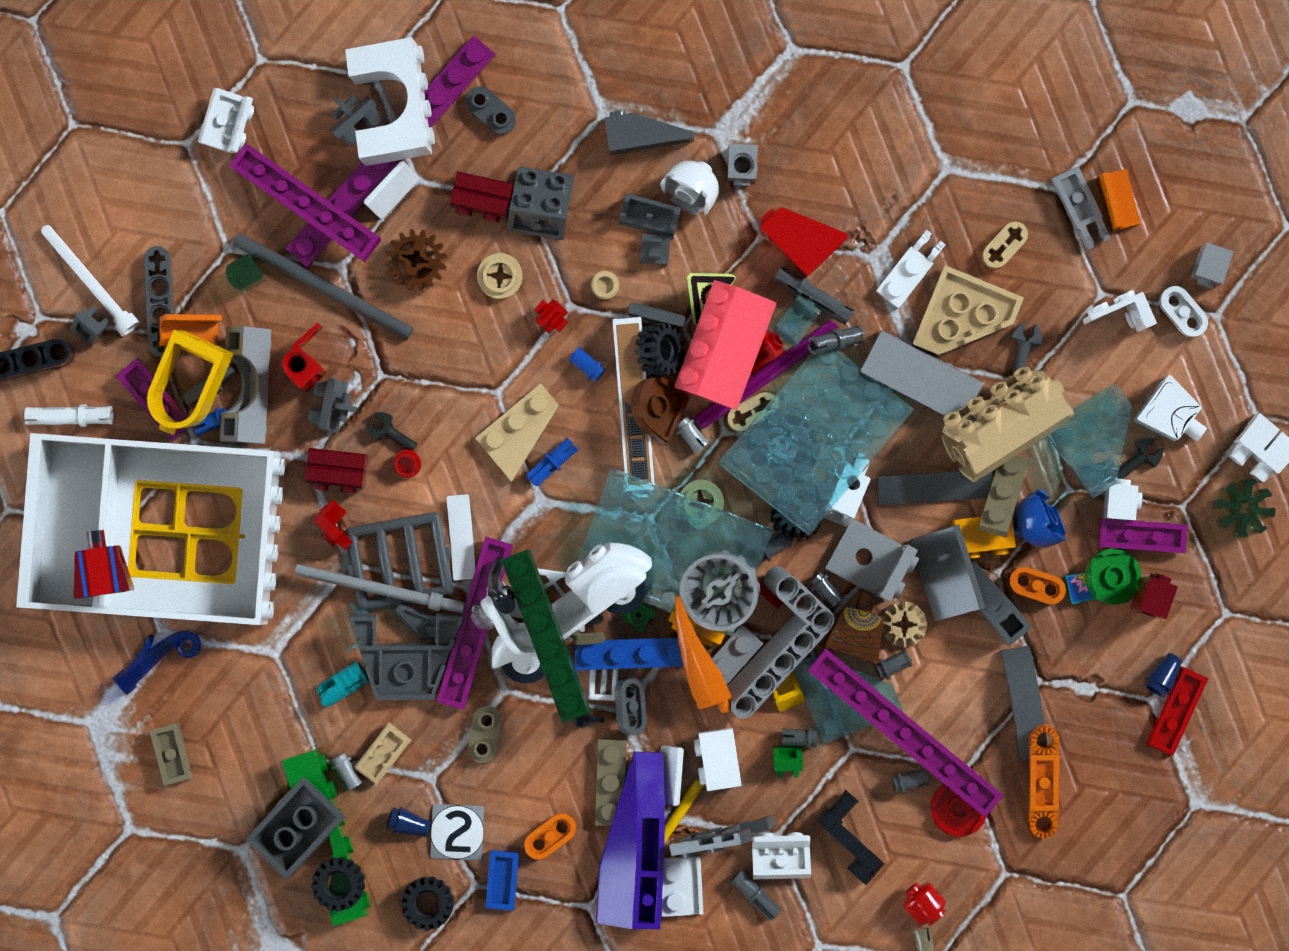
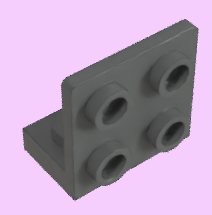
[508,167,574,240]

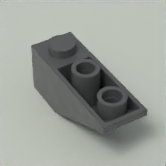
[971,561,1032,646]

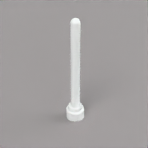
[41,225,140,337]

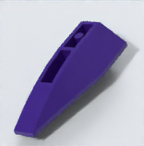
[596,751,665,929]

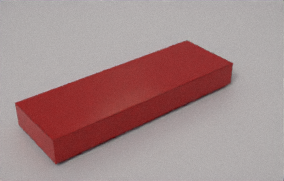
[1145,666,1209,756]

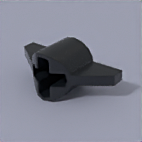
[572,713,604,727]

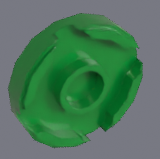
[1085,548,1141,605]

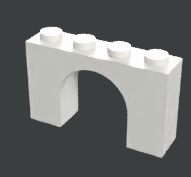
[345,37,435,166]

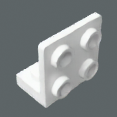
[1082,290,1157,333]

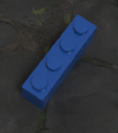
[575,637,683,670]

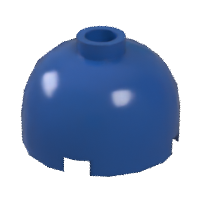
[1013,489,1066,548]

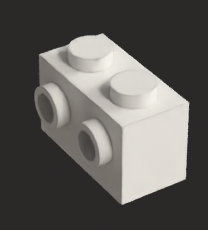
[694,727,742,791]

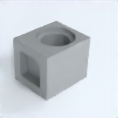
[727,144,758,187]
[1191,242,1234,289]

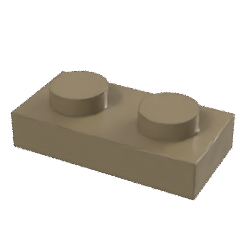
[149,722,193,786]

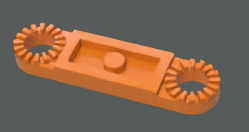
[1029,724,1060,839]

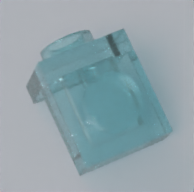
[773,296,821,347]

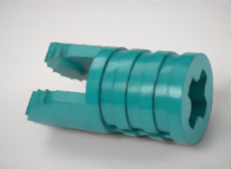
[316,660,370,707]

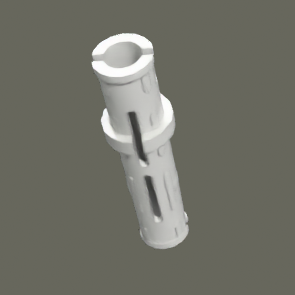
[24,404,114,427]

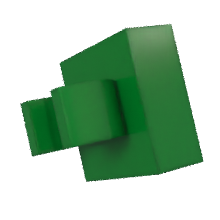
[773,746,803,779]

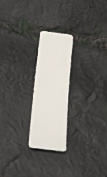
[446,494,475,580]

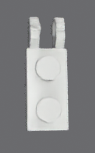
[876,230,946,309]

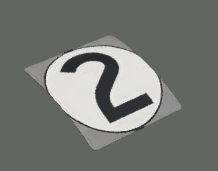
[431,804,484,860]

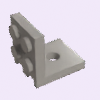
[825,519,919,602]

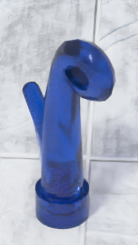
[112,630,201,695]

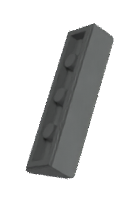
[876,471,993,506]

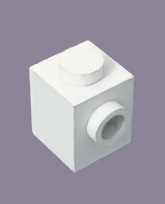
[1103,479,1142,521]

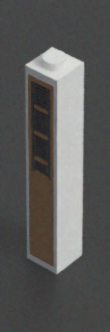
[613,317,655,496]

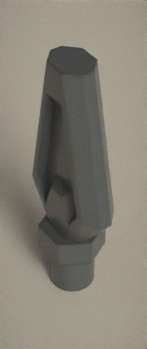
[394,603,435,642]

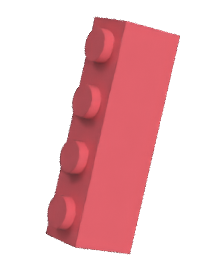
[674,280,777,410]

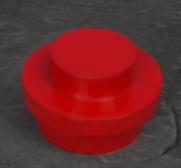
[393,449,422,478]

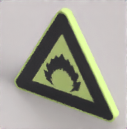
[687,273,735,325]

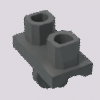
[329,95,382,147]
[308,378,357,433]

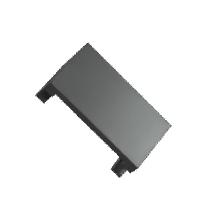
[619,193,681,239]

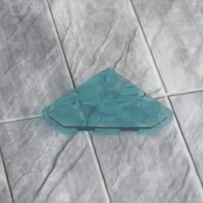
[1047,383,1132,499]
[793,654,903,744]

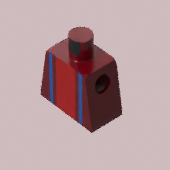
[73,530,134,599]

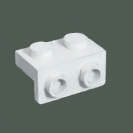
[198,88,254,153]
[752,832,811,879]

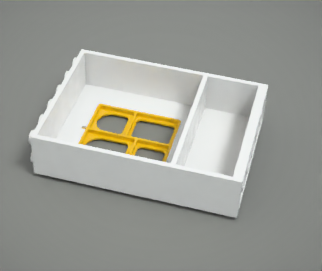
[16,433,285,625]

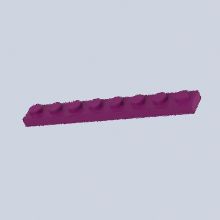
[807,648,1004,817]

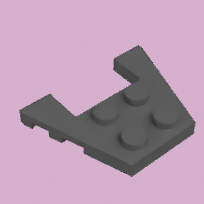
[349,613,463,700]
[669,815,776,859]

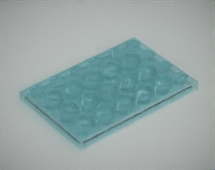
[718,350,914,535]
[577,468,773,637]

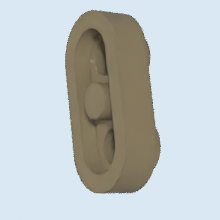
[468,706,502,763]

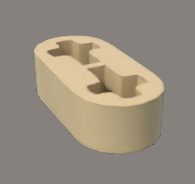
[982,222,1028,269]
[727,392,778,432]

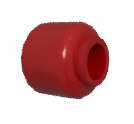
[903,882,946,926]

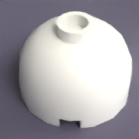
[660,161,719,215]

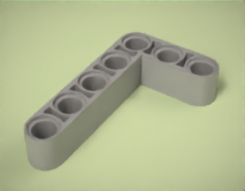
[727,566,835,719]

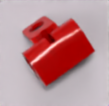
[282,323,327,392]

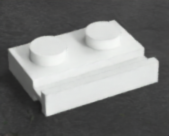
[661,856,703,917]

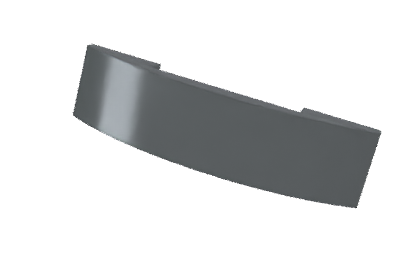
[1001,645,1047,763]

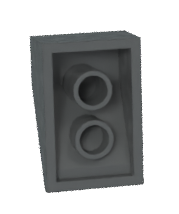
[245,776,346,880]

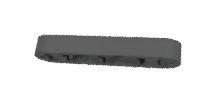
[144,246,175,357]

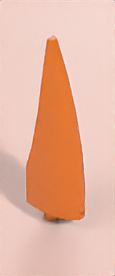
[675,595,732,713]

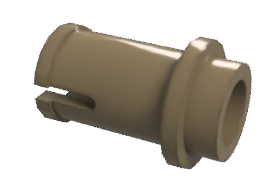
[913,928,935,951]

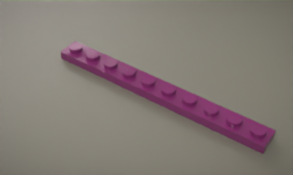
[286,35,496,268]

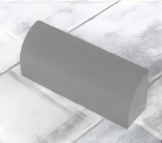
[860,329,983,415]

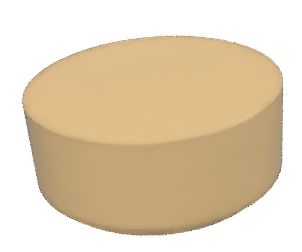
[591,271,619,300]

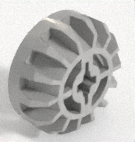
[680,550,760,631]

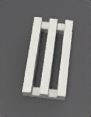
[588,669,619,701]

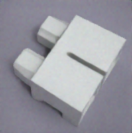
[1229,413,1289,483]

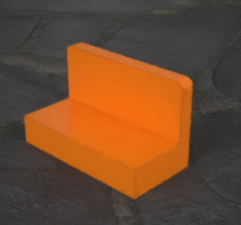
[1097,169,1141,232]
[159,314,222,346]

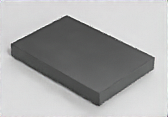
[909,525,985,621]

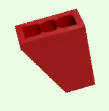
[759,207,849,278]

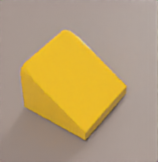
[772,671,805,712]

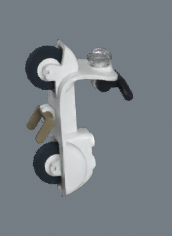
[471,543,652,684]

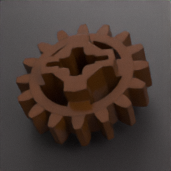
[385,229,447,292]

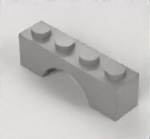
[220,326,272,444]

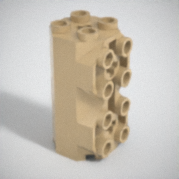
[941,367,1074,482]

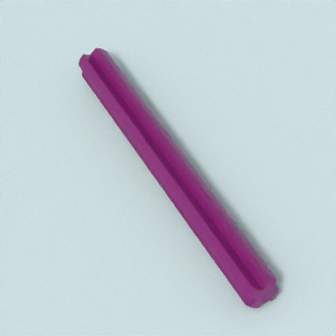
[695,320,838,429]

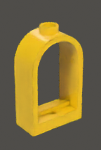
[147,330,234,435]

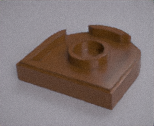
[631,377,690,446]

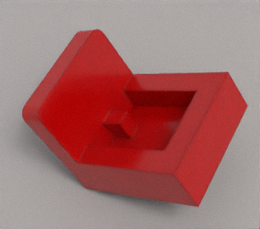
[313,500,353,550]

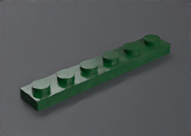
[501,549,591,723]

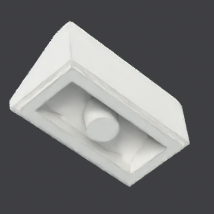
[364,161,419,219]
[660,745,684,806]

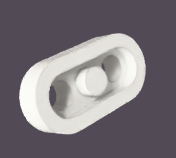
[1159,286,1208,337]

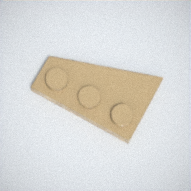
[475,383,559,482]

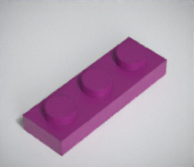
[116,357,189,442]
[1098,518,1188,553]

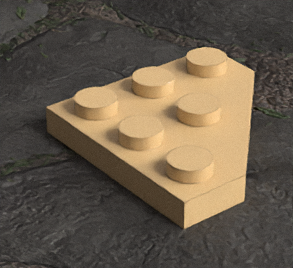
[912,265,1024,356]

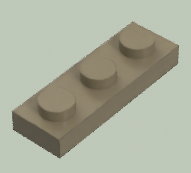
[979,456,1029,538]
[595,739,627,826]

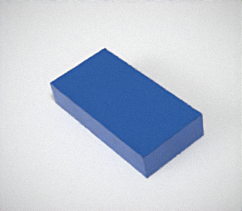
[485,850,519,911]

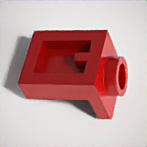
[751,329,785,374]

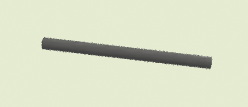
[232,233,414,340]

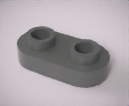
[466,86,516,135]
[615,678,647,735]

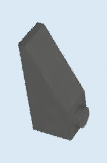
[604,110,694,155]

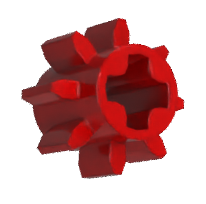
[534,299,569,334]

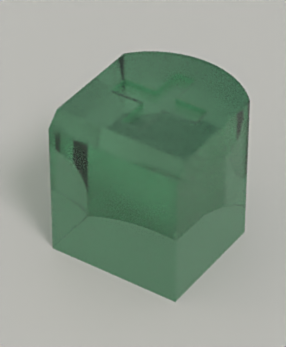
[226,253,267,293]

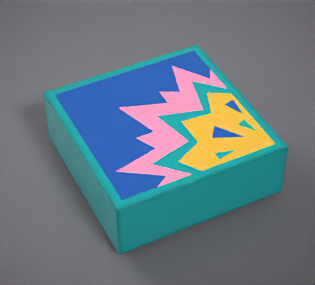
[1064,572,1095,604]

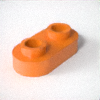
[1008,567,1066,604]
[524,813,576,860]

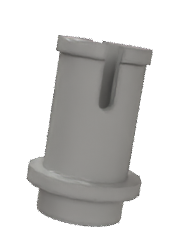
[676,416,709,454]
[330,753,362,791]

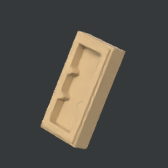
[354,722,412,785]

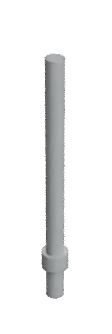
[295,564,465,614]

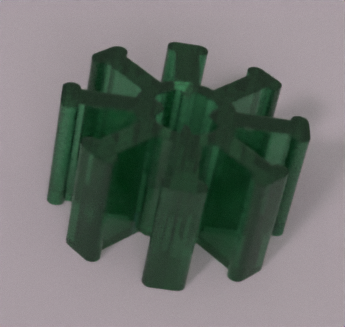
[1212,479,1276,537]

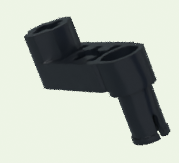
[815,789,885,885]

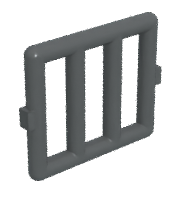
[345,512,454,611]

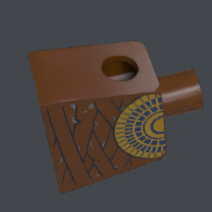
[823,592,884,663]

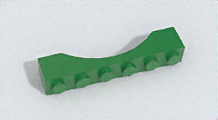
[282,749,372,926]

